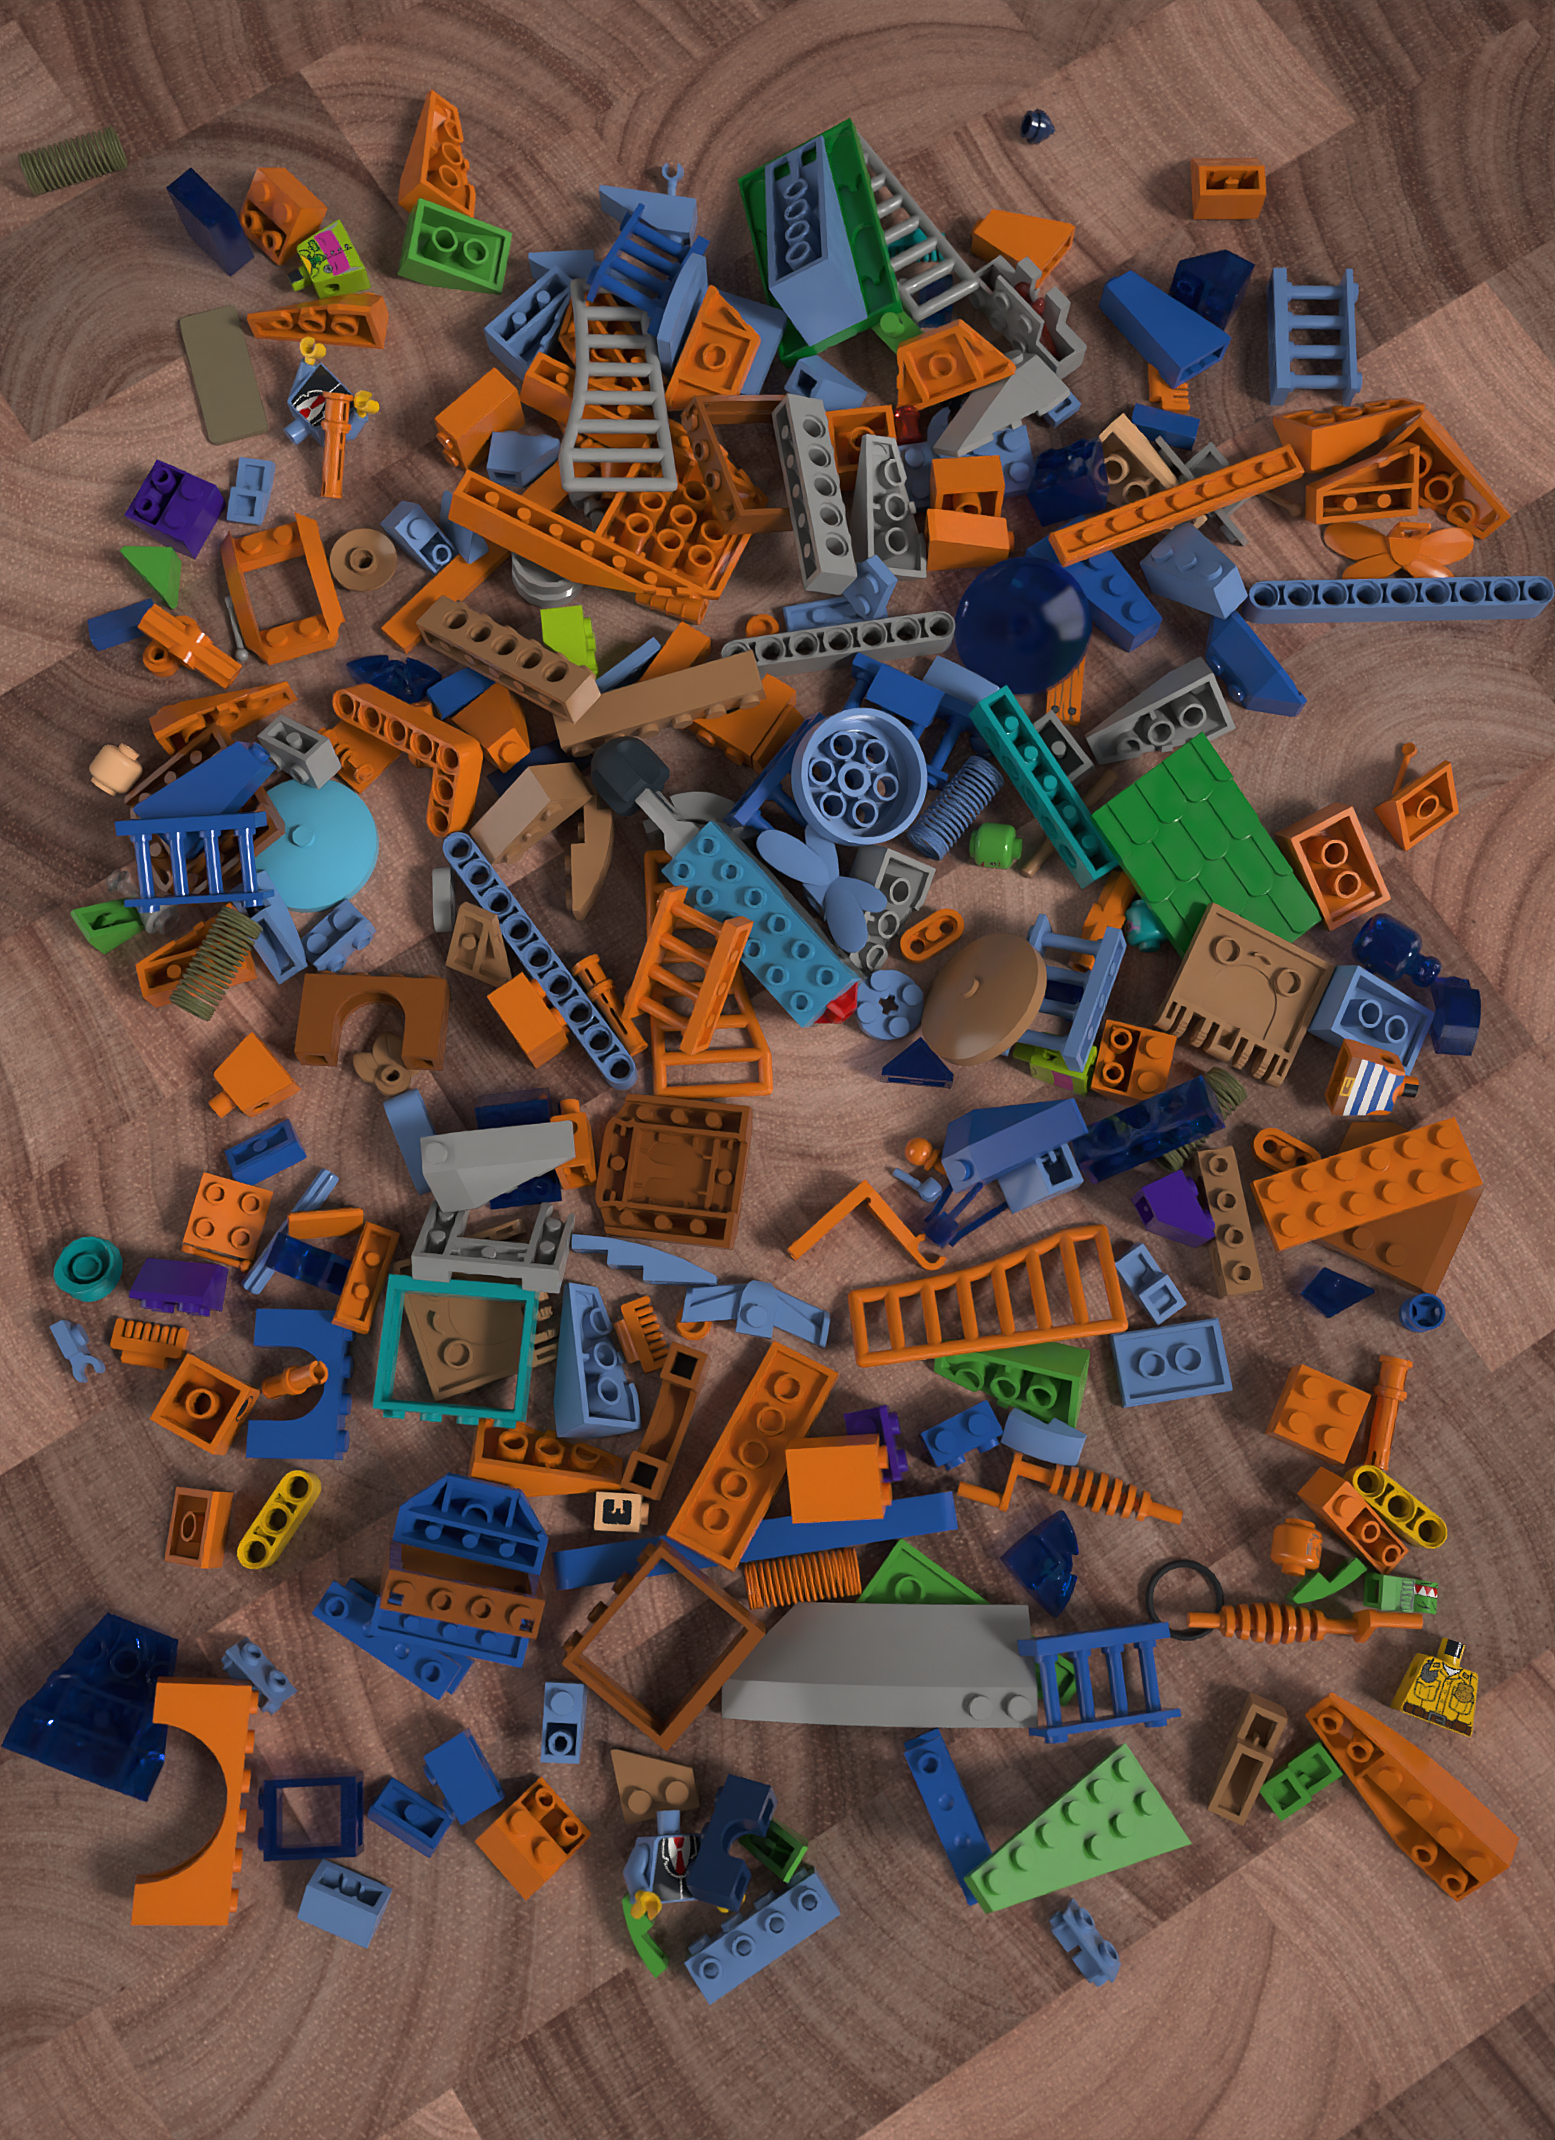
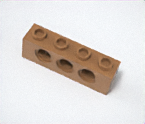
[1190,1146,1264,1300]

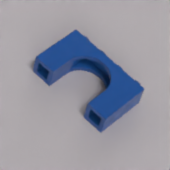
[246,1309,356,1460]

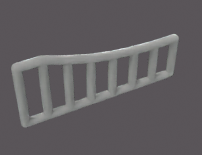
[857,131,980,322]
[558,279,678,492]

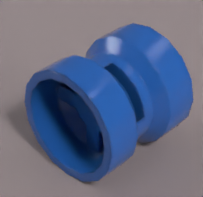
[1398,1293,1446,1333]

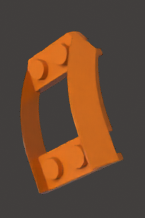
[220,512,345,666]

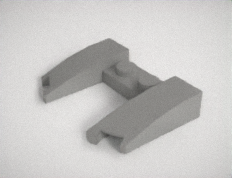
[411,1200,575,1294]

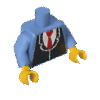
[283,337,379,447]
[623,1810,745,1920]

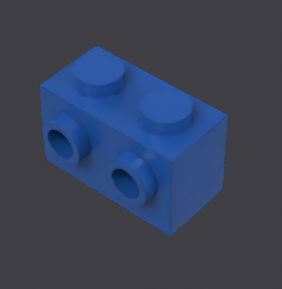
[918,1400,1004,1471]
[423,1728,506,1826]

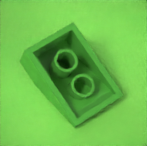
[397,198,512,295]

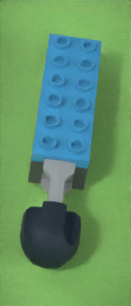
[591,736,867,1028]

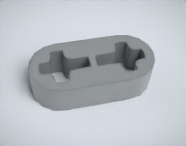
[432,867,456,932]

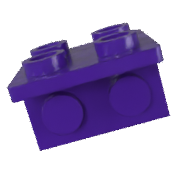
[843,1405,909,1483]

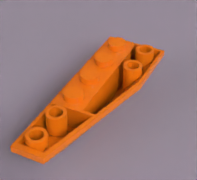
[1305,1692,1520,1902]

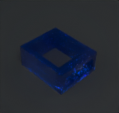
[258,1772,364,1862]

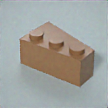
[469,762,595,865]

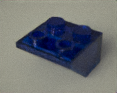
[1168,249,1256,331]
[1027,436,1109,527]

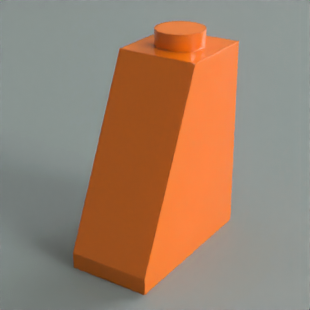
[971,209,1076,289]
[924,509,1014,571]
[451,682,531,773]

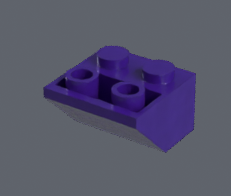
[125,459,227,560]
[1131,1169,1215,1248]
[129,1258,229,1317]

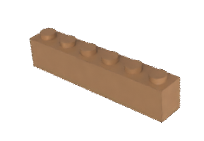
[552,650,766,757]

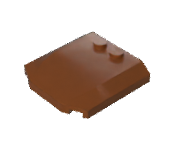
[124,723,286,906]
[595,1093,753,1250]
[1311,1122,1485,1295]

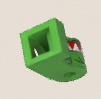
[1363,1572,1438,1614]

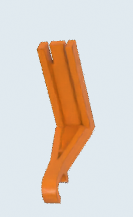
[785,1179,946,1271]

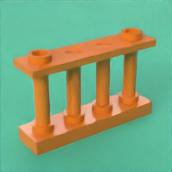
[621,885,754,1055]

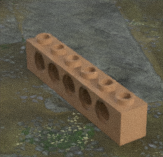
[416,595,601,725]

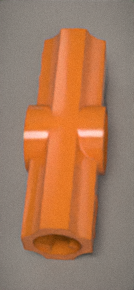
[138,604,242,691]
[1067,870,1137,973]

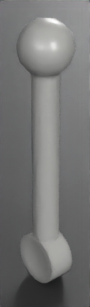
[225,596,249,662]

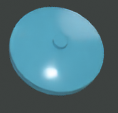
[255,779,379,913]

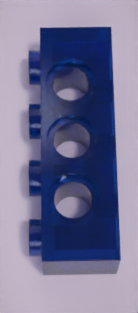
[1072,1075,1226,1185]

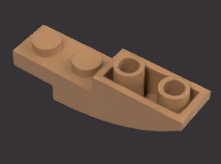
[565,776,615,921]

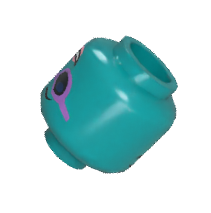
[1124,899,1169,953]

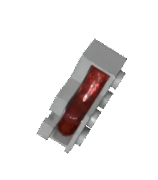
[967,255,1087,380]

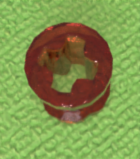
[892,405,923,446]

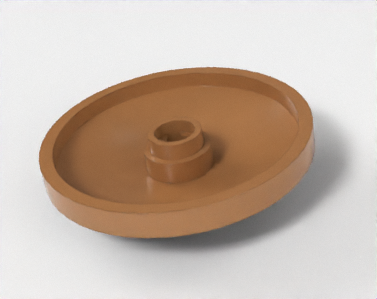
[921,933,1047,1066]

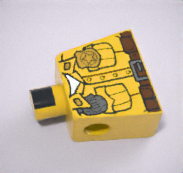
[1390,1637,1478,1738]

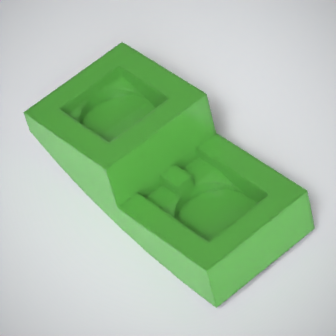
[1284,1557,1367,1604]
[1259,1738,1343,1821]
[622,1891,670,1978]

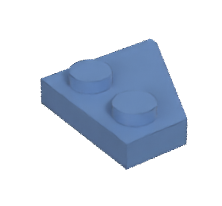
[842,555,898,621]

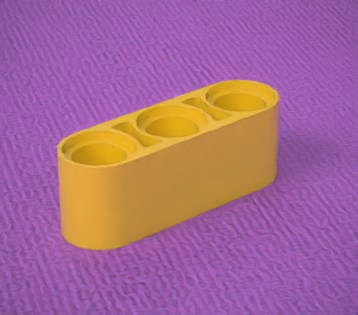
[1344,1465,1447,1549]
[237,1470,321,1569]

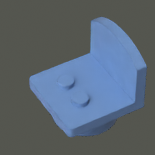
[657,253,787,395]

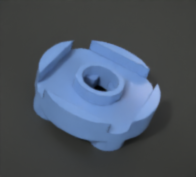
[854,970,923,1041]

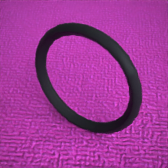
[1145,1560,1225,1641]

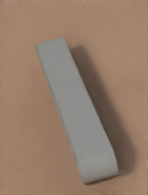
[721,611,955,679]

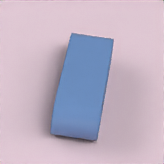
[383,1088,437,1196]

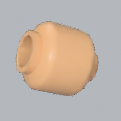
[89,743,143,796]

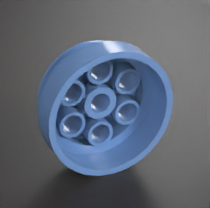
[791,708,927,846]

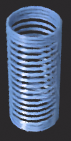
[907,755,1005,861]

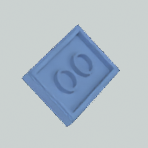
[1109,1318,1233,1408]

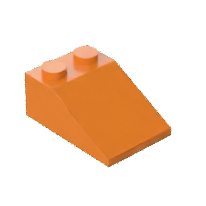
[1274,802,1391,932]

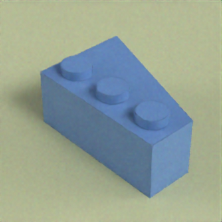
[484,265,572,381]
[1140,521,1248,620]

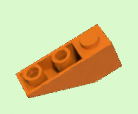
[1297,1466,1409,1575]

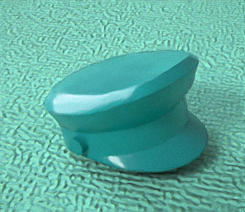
[53,1236,123,1302]

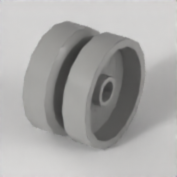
[512,552,584,608]

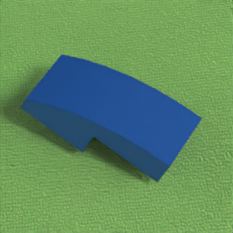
[426,667,496,720]

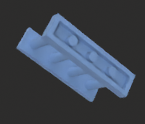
[1266,268,1362,406]
[1001,913,1127,1073]

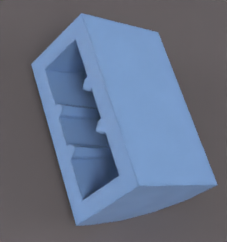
[297,1859,392,1949]

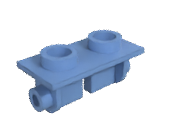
[221,1637,297,1716]
[1048,1898,1121,1987]

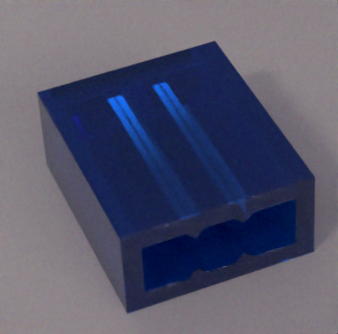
[166,168,255,277]

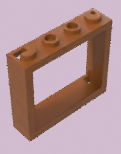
[680,395,793,535]
[379,1537,546,1640]
[561,1537,766,1752]

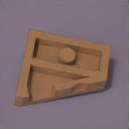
[445,901,512,988]
[610,1747,701,1825]

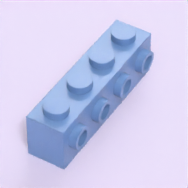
[684,1866,841,2005]

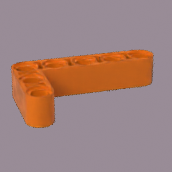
[332,683,483,838]

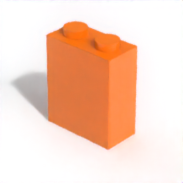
[434,367,526,472]
[785,1433,892,1524]

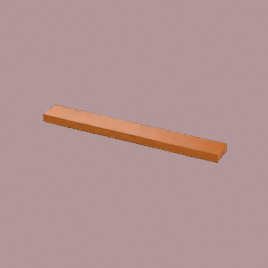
[1048,443,1305,568]
[381,460,596,654]

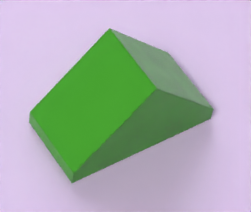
[119,546,182,610]
[70,897,145,955]
[738,1817,808,1883]

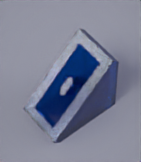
[880,1037,954,1089]

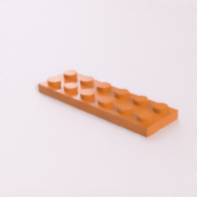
[1249,1117,1483,1253]
[666,1340,839,1573]

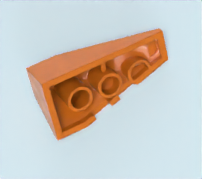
[397,89,476,218]
[247,292,389,349]
[1376,408,1511,540]

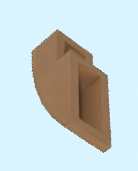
[1207,1692,1288,1826]

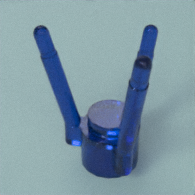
[921,1182,1009,1249]

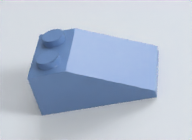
[1307,965,1435,1076]

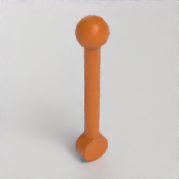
[1389,742,1417,797]
[180,1244,253,1274]

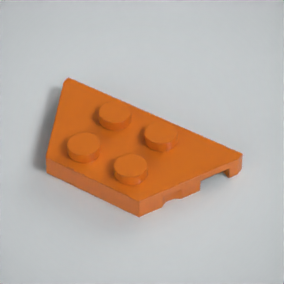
[665,285,761,411]
[896,319,1016,418]

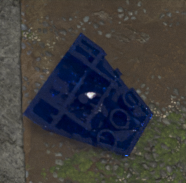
[1,1613,179,1803]

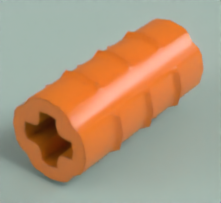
[635,593,709,626]

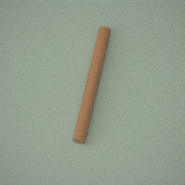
[1020,769,1118,879]

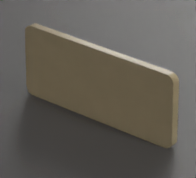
[179,305,269,446]

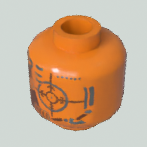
[1270,1518,1323,1577]

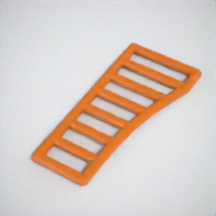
[644,849,773,1100]
[847,1224,1128,1368]

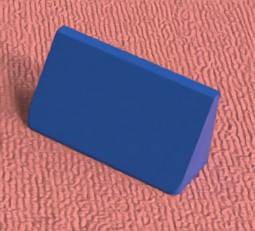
[1131,403,1200,451]
[87,598,154,651]
[865,663,945,727]
[224,1119,307,1186]
[367,1776,453,1858]

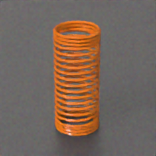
[744,1546,862,1611]

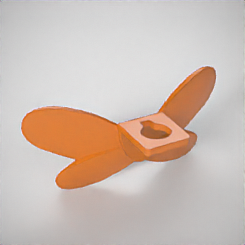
[1324,522,1474,579]

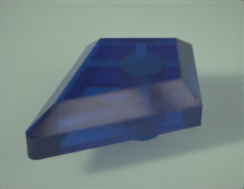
[1299,1267,1375,1319]

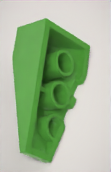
[934,1339,1090,1429]

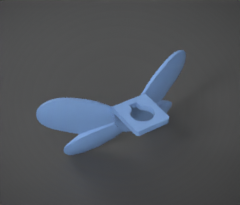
[756,824,887,953]

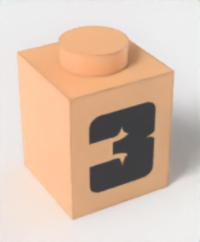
[594,1492,650,1532]

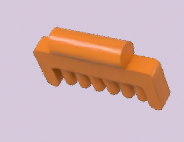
[1148,363,1190,414]
[613,1296,669,1374]
[110,1318,189,1370]

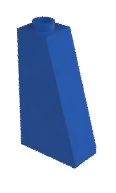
[1098,270,1231,390]
[132,741,277,859]

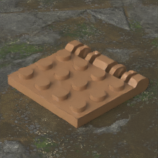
[1152,902,1336,1088]
[391,1219,560,1403]

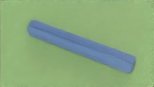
[241,1168,339,1295]

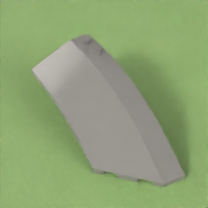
[721,1602,1038,1728]

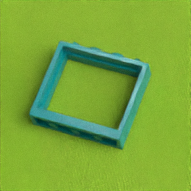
[372,1274,540,1429]

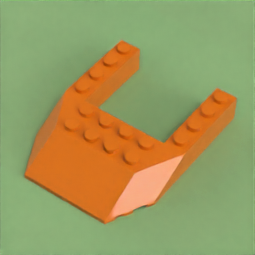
[448,352,769,600]

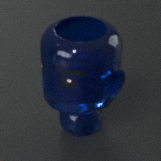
[1351,912,1442,988]

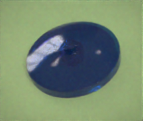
[954,557,1092,697]

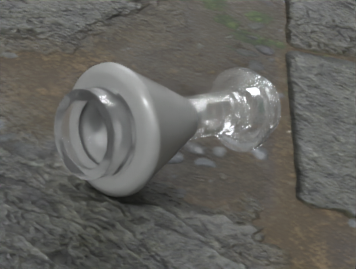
[106,869,180,935]

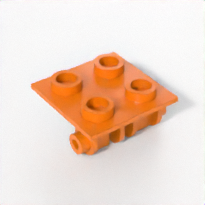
[317,720,404,794]
[182,1172,273,1261]

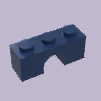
[686,1774,778,1912]

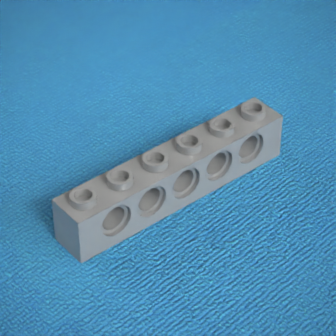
[771,393,857,595]

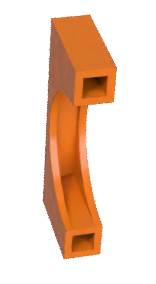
[131,1676,259,1926]

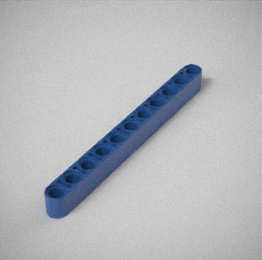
[552,1491,959,1591]

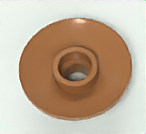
[330,528,397,592]

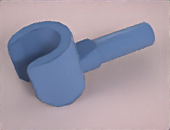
[662,163,684,196]
[893,1168,943,1203]

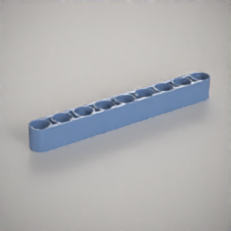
[1242,576,1555,624]
[443,832,638,1090]

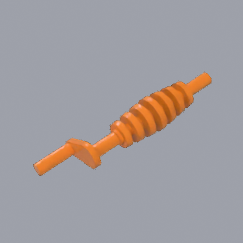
[956,1451,1183,1525]
[1186,1602,1423,1645]

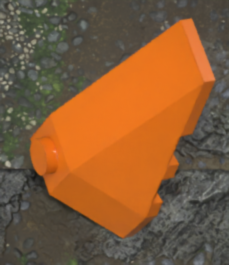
[1273,397,1425,473]
[149,681,298,757]
[468,1419,623,1497]

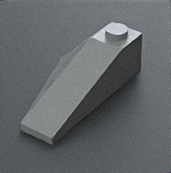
[1085,656,1236,765]
[840,844,936,977]
[420,1120,576,1213]

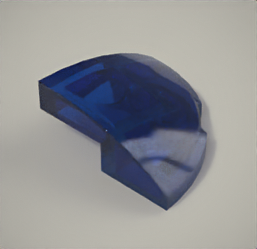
[346,655,442,704]
[999,1510,1079,1618]

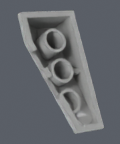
[933,350,1071,458]
[849,434,927,581]

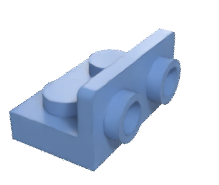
[300,898,377,973]

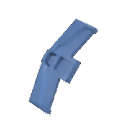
[681,1280,830,1349]

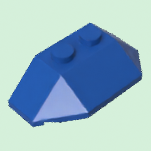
[1205,610,1307,717]
[392,1472,549,1576]

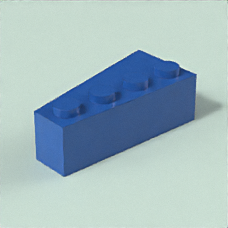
[1023,514,1163,653]

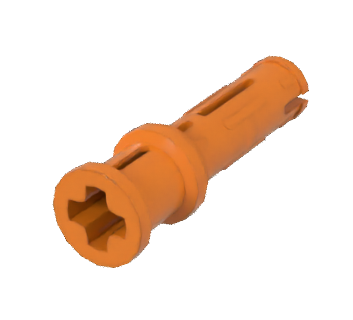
[320,391,354,499]
[571,954,648,1057]
[1364,1355,1413,1471]

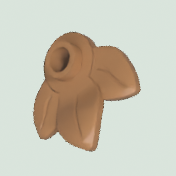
[353,1031,421,1097]

